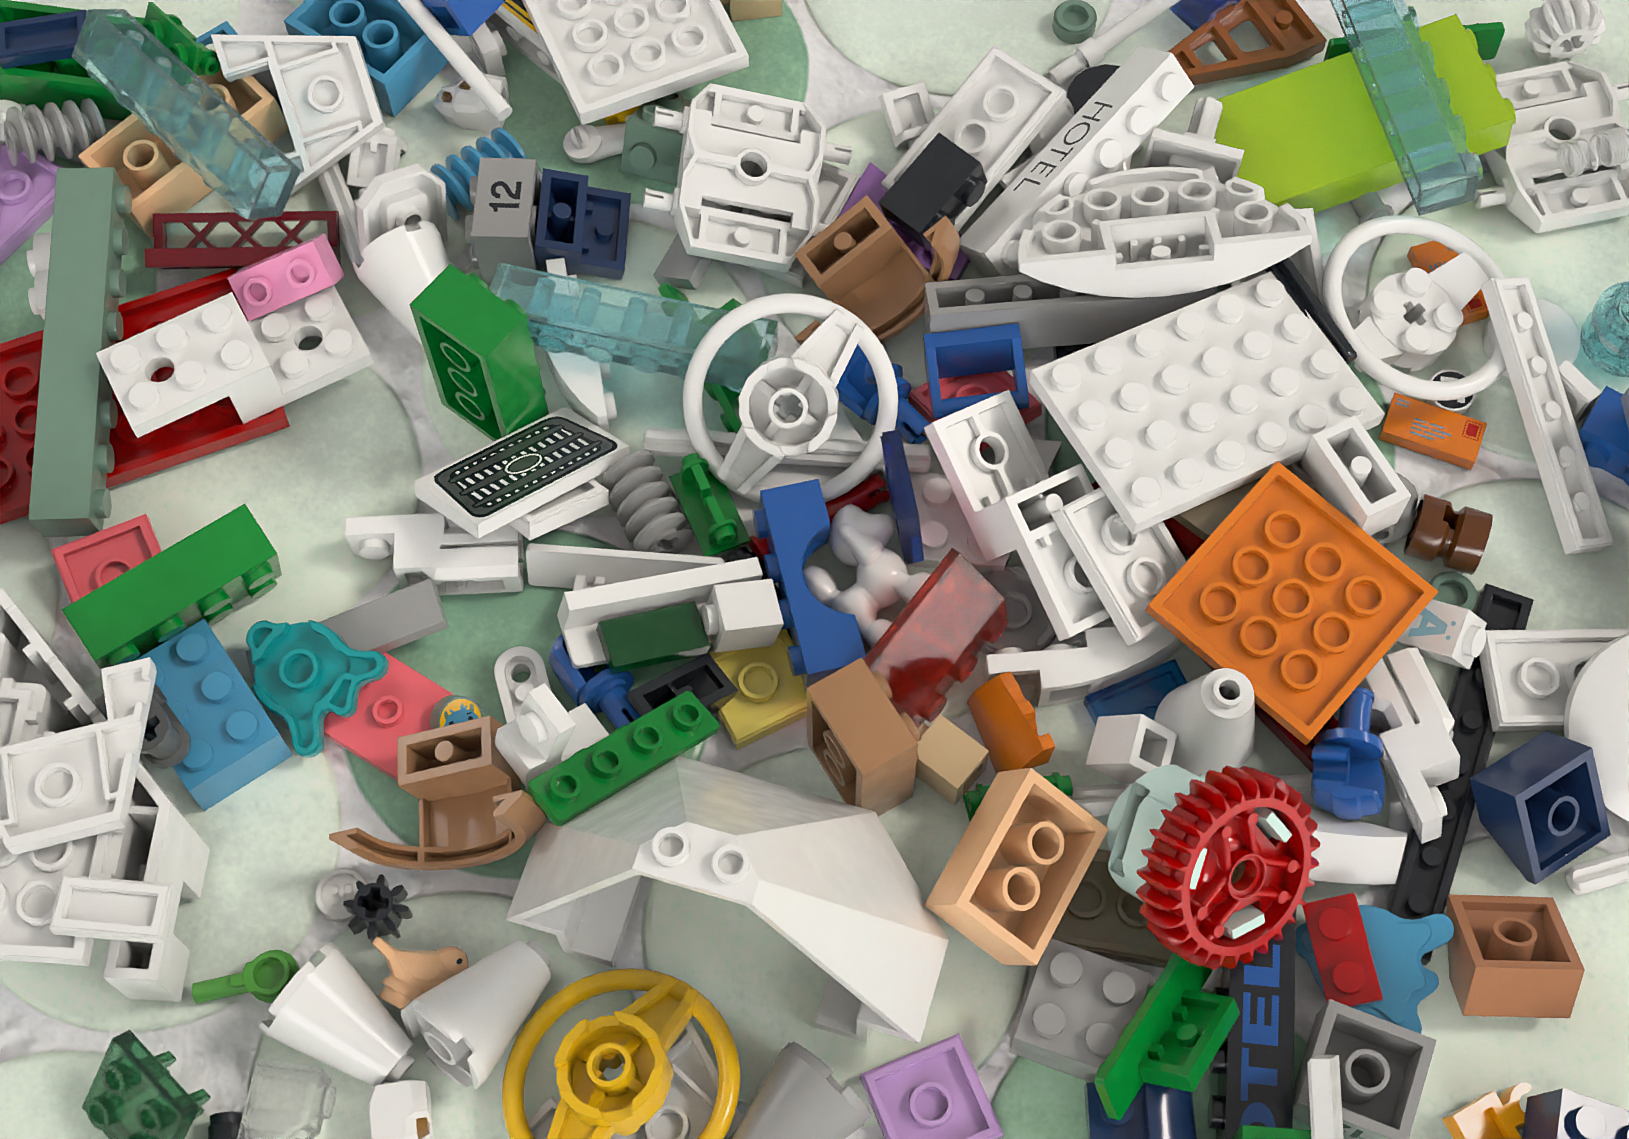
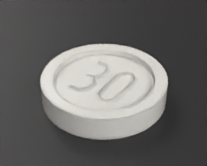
[315,868,367,922]

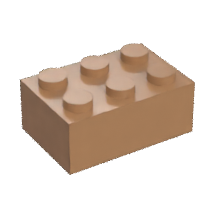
[806,657,921,817]

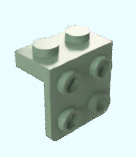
[620,92,692,186]

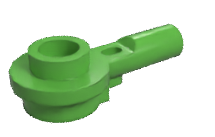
[192,950,300,1004]

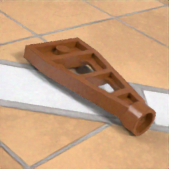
[1167,0,1327,85]

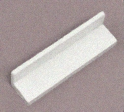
[557,557,763,669]

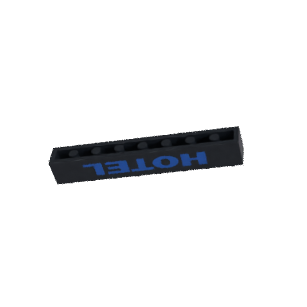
[1208,907,1297,1139]

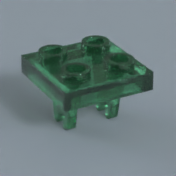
[82,1030,211,1139]

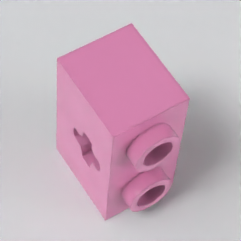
[227,233,345,321]

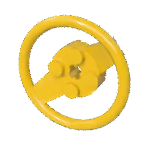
[502,968,740,1139]

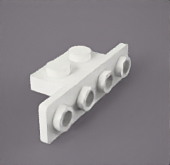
[526,543,724,591]

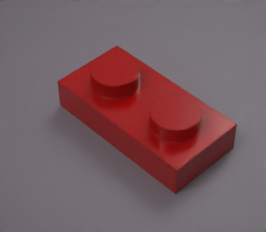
[1302,892,1383,1007]

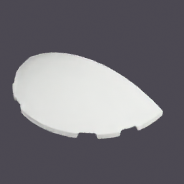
[1018,167,1312,298]

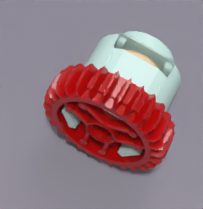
[1107,765,1320,970]

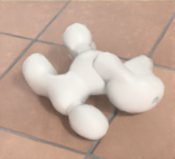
[802,504,946,662]

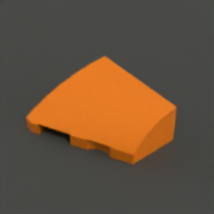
[967,671,1055,775]

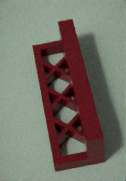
[144,211,341,270]

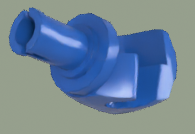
[836,344,931,445]
[549,634,641,729]
[1311,687,1385,820]

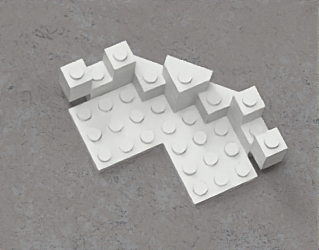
[0,588,210,1002]

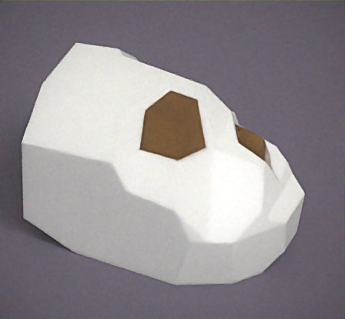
[434,73,510,132]
[369,1080,433,1139]

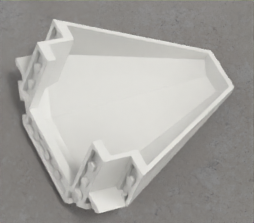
[505,756,949,1044]

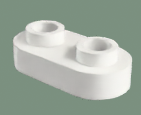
[494,646,551,724]

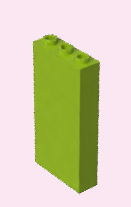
[1214,14,1516,214]

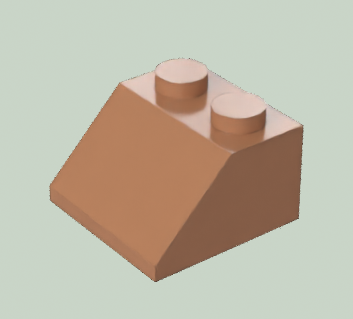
[1446,894,1585,1018]

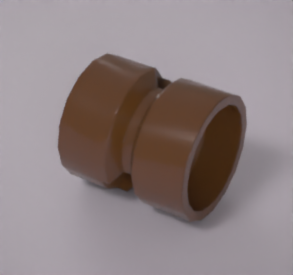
[1404,494,1493,575]

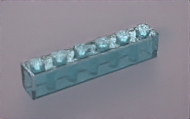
[1330,0,1483,216]
[72,9,301,220]
[490,262,778,393]

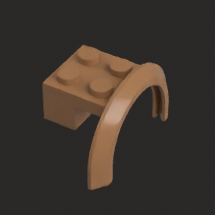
[794,195,960,345]
[329,715,546,871]

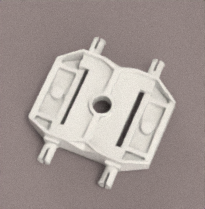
[1473,60,1629,234]
[642,83,852,273]

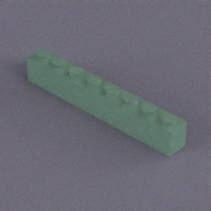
[28,167,132,537]

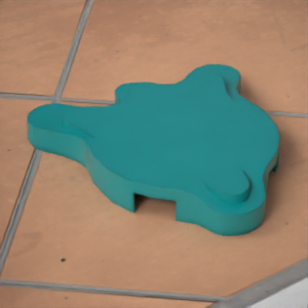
[246,620,389,758]

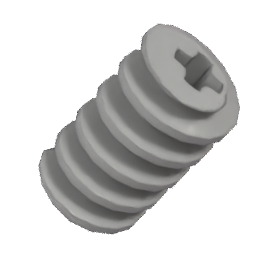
[4,98,106,166]
[601,450,694,554]

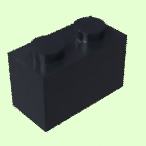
[878,133,988,251]

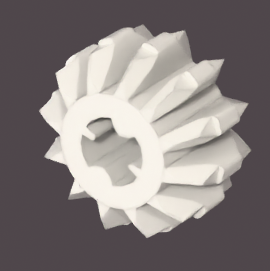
[1524,0,1606,64]

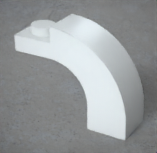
[495,683,609,788]

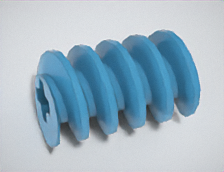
[430,127,527,221]

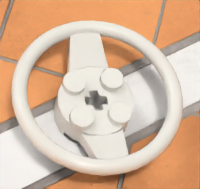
[1322,215,1507,401]
[683,293,898,503]

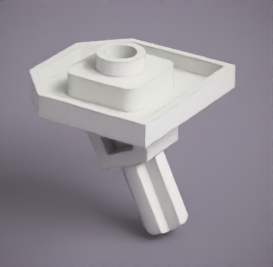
[1143,96,1244,184]
[354,163,448,263]

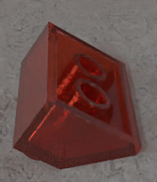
[863,548,1008,729]

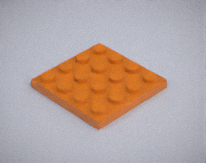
[1145,461,1439,745]

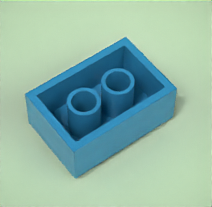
[284,0,449,118]
[135,619,293,811]

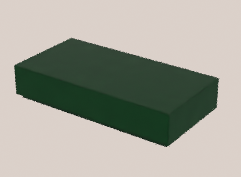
[596,601,710,675]

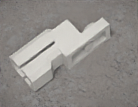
[345,513,524,595]
[1357,647,1460,844]

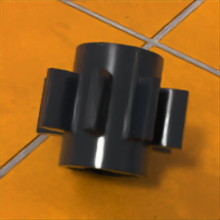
[343,874,413,943]

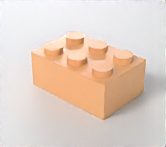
[924,768,1108,966]

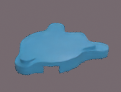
[1296,905,1454,1034]

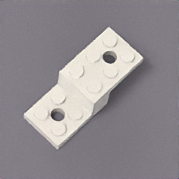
[96,285,375,438]
[924,390,1110,641]

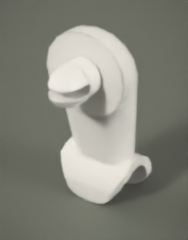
[563,115,631,164]

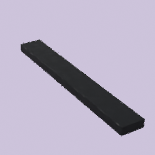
[1385,583,1534,966]

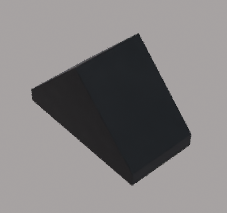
[626,653,738,717]

